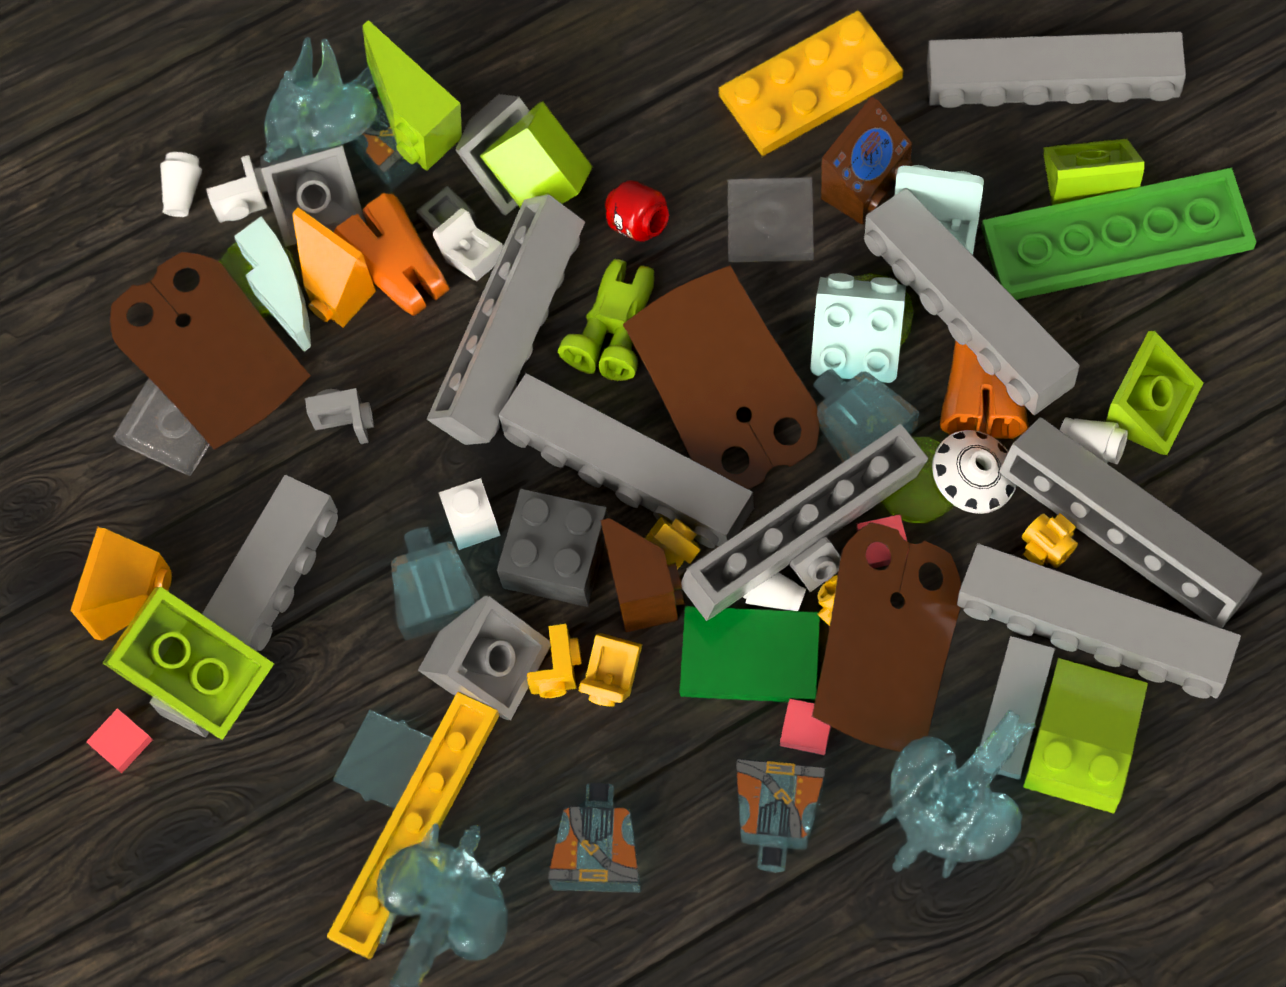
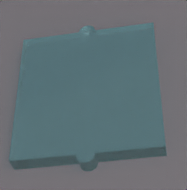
[333,710,432,809]

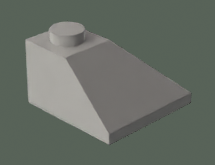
[455,94,529,215]
[260,144,366,247]
[418,596,551,720]

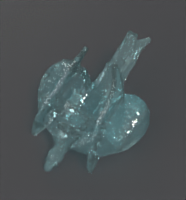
[263,37,378,162]
[880,710,1035,878]
[377,823,508,987]

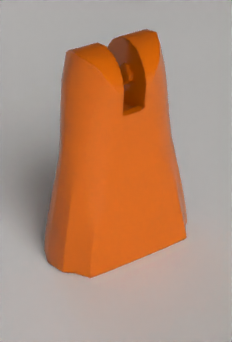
[334,193,450,316]
[940,340,1029,439]

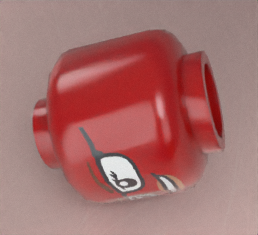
[605,180,669,242]

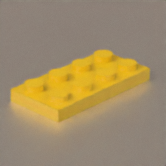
[719,10,903,157]

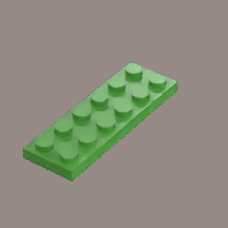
[981,168,1256,300]

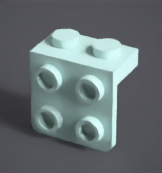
[895,165,984,255]
[810,273,906,383]

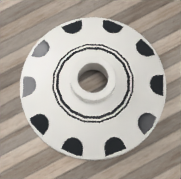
[932,430,1016,514]

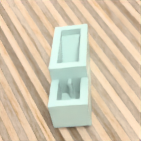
[234,217,311,352]

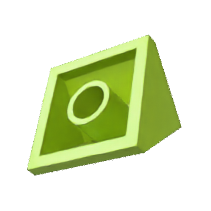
[480,102,593,208]
[1043,139,1144,205]
[1106,331,1203,455]

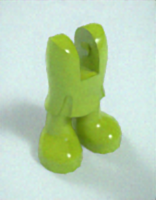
[558,259,654,381]

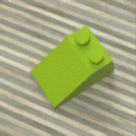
[362,20,462,171]
[102,586,274,740]
[1023,658,1148,813]

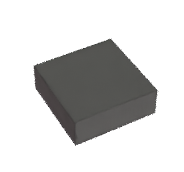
[416,186,476,232]

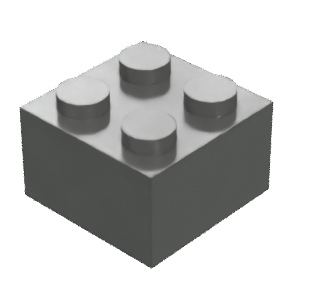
[497,489,608,607]

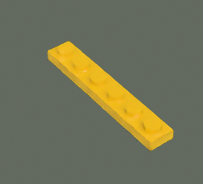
[327,692,500,960]

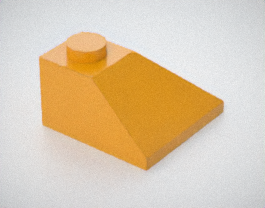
[292,207,376,327]
[70,527,172,641]

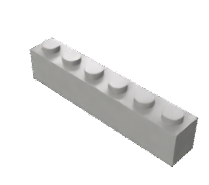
[927,32,1186,108]
[864,188,1079,415]
[426,194,585,445]
[499,373,754,548]
[999,417,1263,628]
[681,424,928,621]
[149,475,338,738]
[957,543,1241,698]

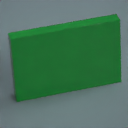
[679,606,820,703]

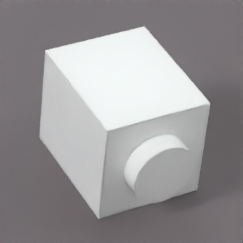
[439,478,500,550]

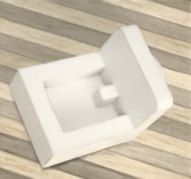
[206,155,268,223]
[433,208,503,281]

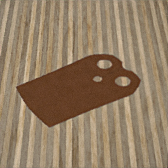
[110,252,311,450]
[623,265,819,489]
[812,522,962,756]

